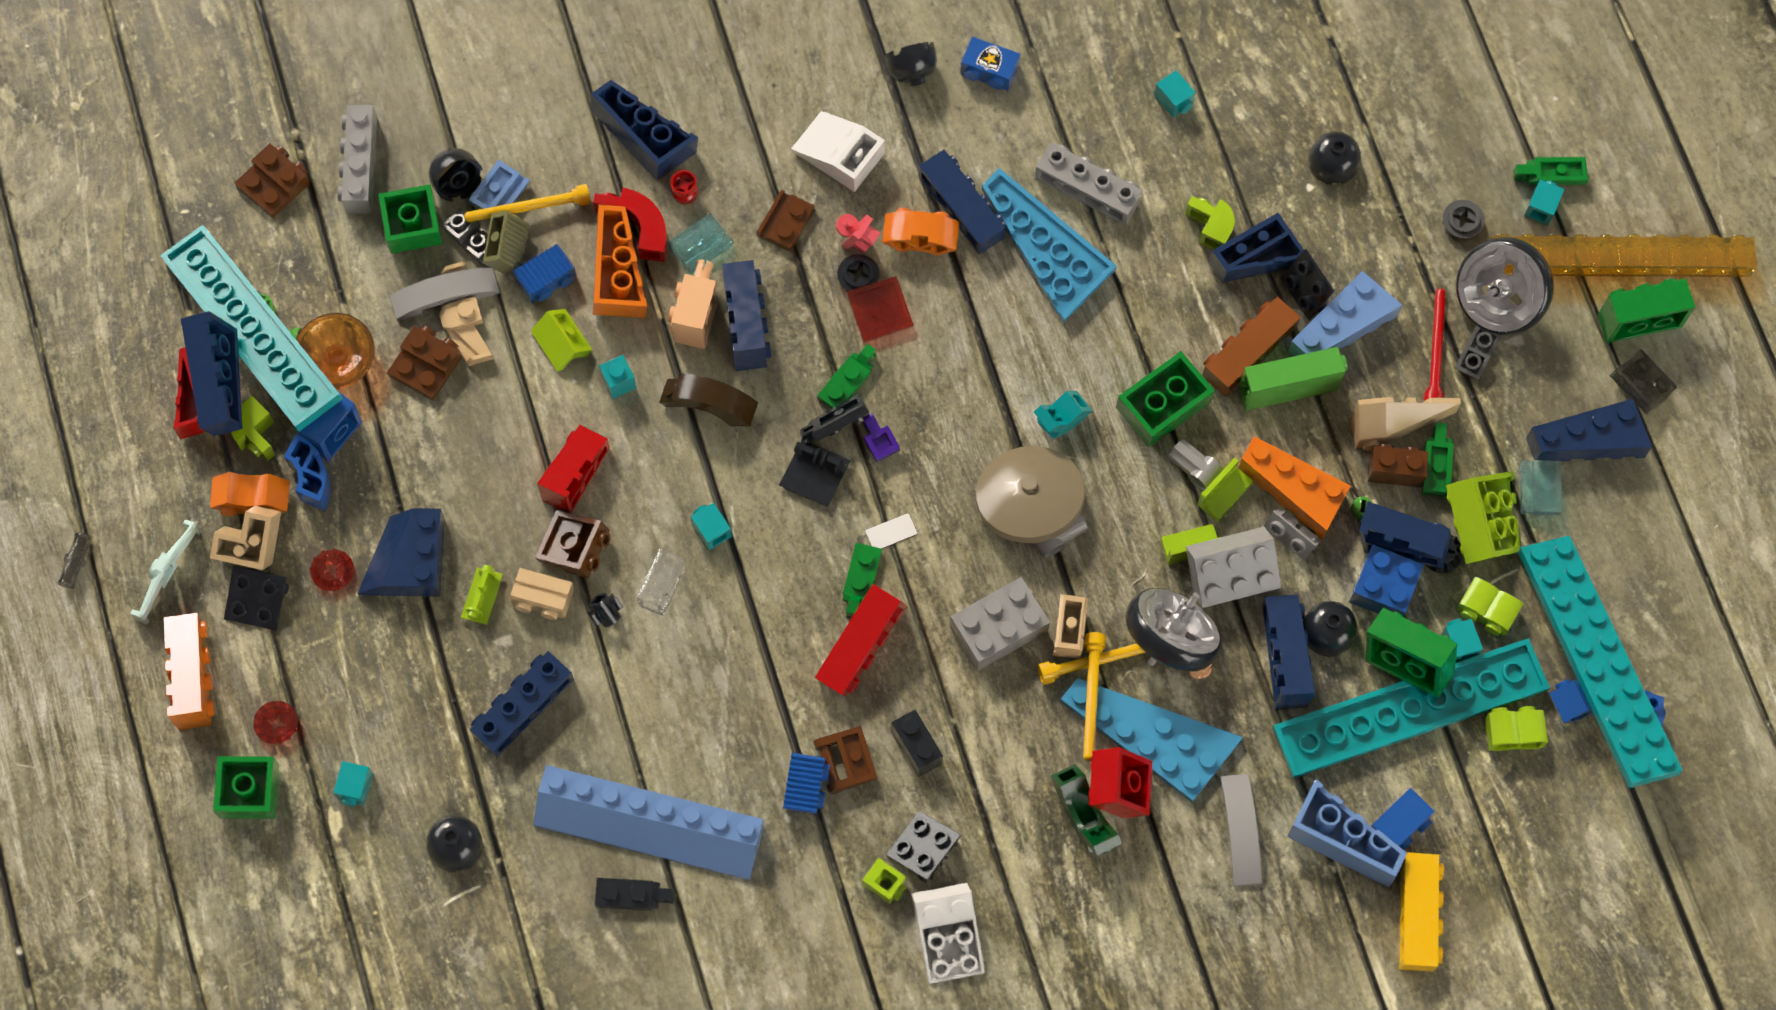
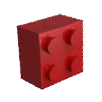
[1089,747,1153,818]

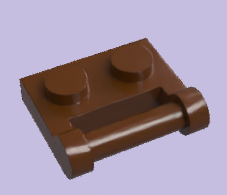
[813,726,877,794]

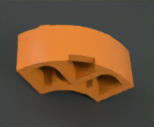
[882,208,959,256]
[210,472,290,517]

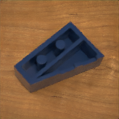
[1208,213,1304,283]
[1359,502,1452,569]

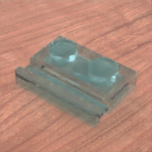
[668,213,733,274]
[1520,460,1562,515]

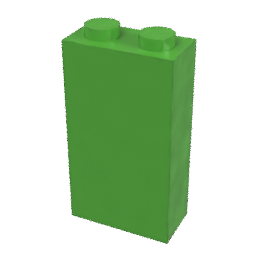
[1238,347,1347,411]

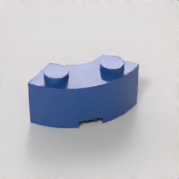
[284,433,331,512]
[1549,679,1593,723]

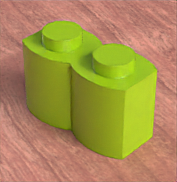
[1457,577,1524,636]
[1485,706,1548,751]

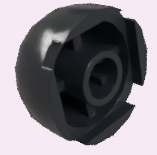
[884,42,937,87]
[1308,131,1361,185]
[429,148,483,201]
[1303,600,1358,657]
[426,815,483,872]

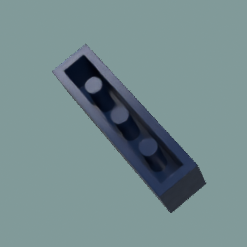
[918,149,1006,254]

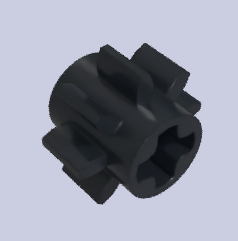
[587,593,623,627]

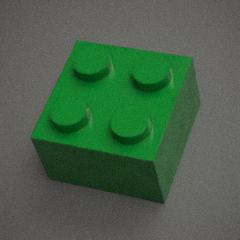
[378,184,443,254]
[213,756,279,819]

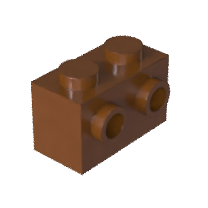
[1368,444,1428,488]

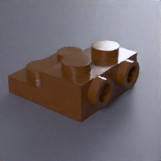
[234,143,310,219]
[387,325,462,401]
[535,510,611,578]

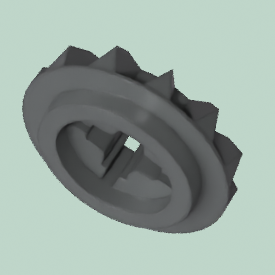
[1442,200,1485,240]

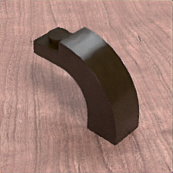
[659,374,759,426]

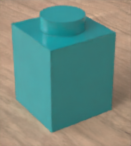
[1154,70,1196,117]
[1524,179,1564,226]
[599,355,637,399]
[690,502,732,550]
[1441,618,1483,663]
[333,761,373,807]

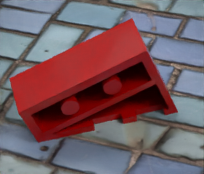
[174,347,206,440]
[537,425,610,514]

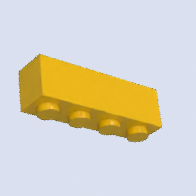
[1399,852,1444,972]

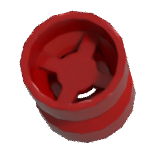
[671,170,698,205]

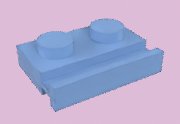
[469,160,530,210]

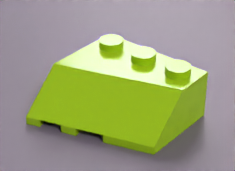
[1446,471,1520,564]

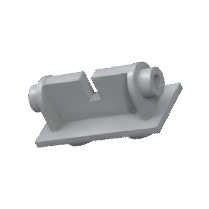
[1263,508,1320,561]

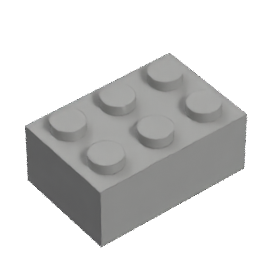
[1186,527,1281,608]
[950,577,1050,671]

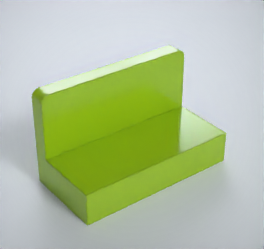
[531,309,592,371]
[1197,458,1253,522]
[1160,524,1221,565]

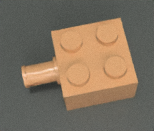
[668,260,718,349]

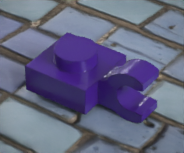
[862,413,900,463]

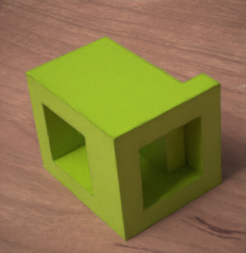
[862,857,907,904]

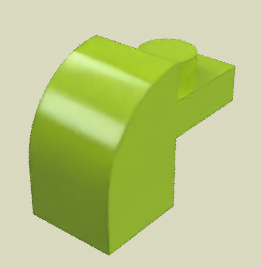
[1185,196,1235,250]
[231,395,276,462]

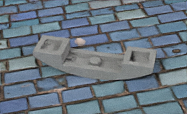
[390,268,500,321]
[1220,774,1262,887]

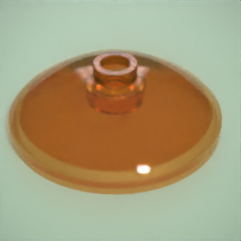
[296,313,375,389]

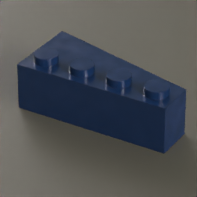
[590,80,698,181]
[722,260,771,371]
[180,311,243,436]
[1526,399,1652,462]
[1262,594,1315,710]

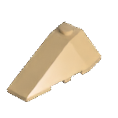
[1350,397,1461,451]

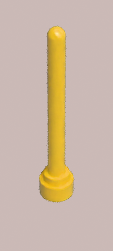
[464,184,590,222]
[1083,632,1106,762]
[1037,644,1146,685]

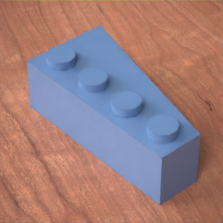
[1288,271,1402,357]

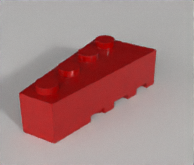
[814,584,907,697]

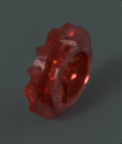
[309,548,354,591]
[253,701,299,745]

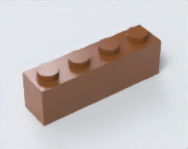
[1202,296,1301,397]

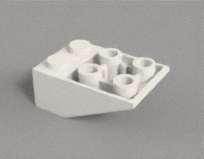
[791,111,885,192]
[912,883,985,984]

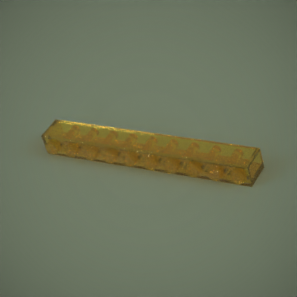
[1490,234,1757,277]

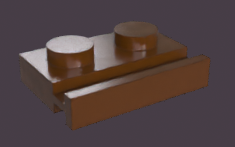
[757,189,815,252]

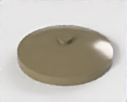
[976,446,1085,543]

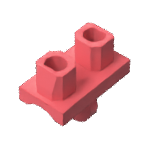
[836,214,880,253]

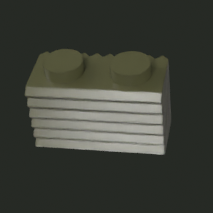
[483,211,530,274]

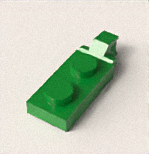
[1513,157,1589,185]
[817,344,876,409]
[1422,422,1454,497]
[842,543,882,618]

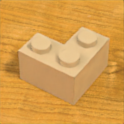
[210,506,281,570]

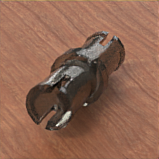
[57,532,92,589]

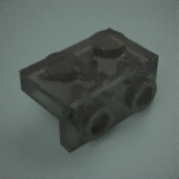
[1609,349,1677,414]

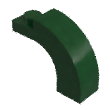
[1051,764,1122,856]

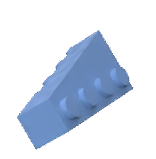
[1287,779,1407,888]

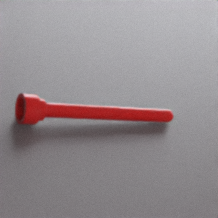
[1423,288,1446,402]

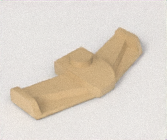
[439,262,494,366]

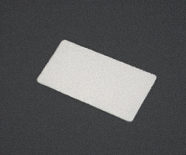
[865,513,917,548]

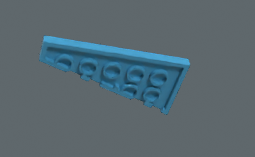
[982,168,1117,323]
[1060,678,1243,803]

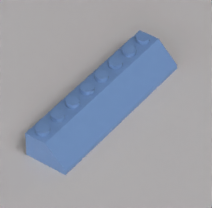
[533,765,764,880]

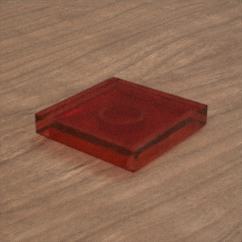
[846,276,914,343]

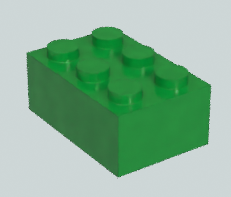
[1597,278,1695,343]
[1116,351,1215,447]
[1365,608,1457,698]

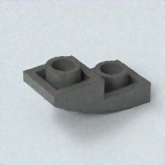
[441,208,488,264]
[1454,326,1502,380]

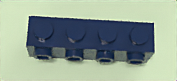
[470,651,574,758]

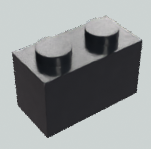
[891,709,943,777]

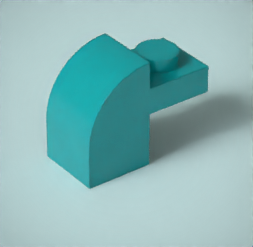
[1034,391,1093,439]

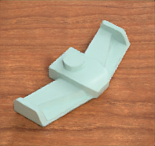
[130,520,201,625]

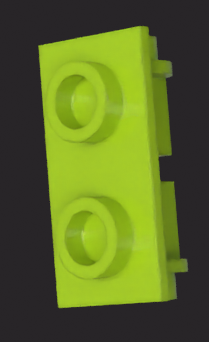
[461,565,503,625]

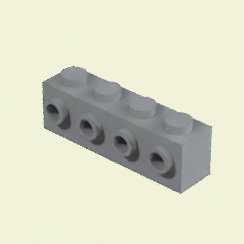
[338,105,378,214]
[1035,142,1143,226]

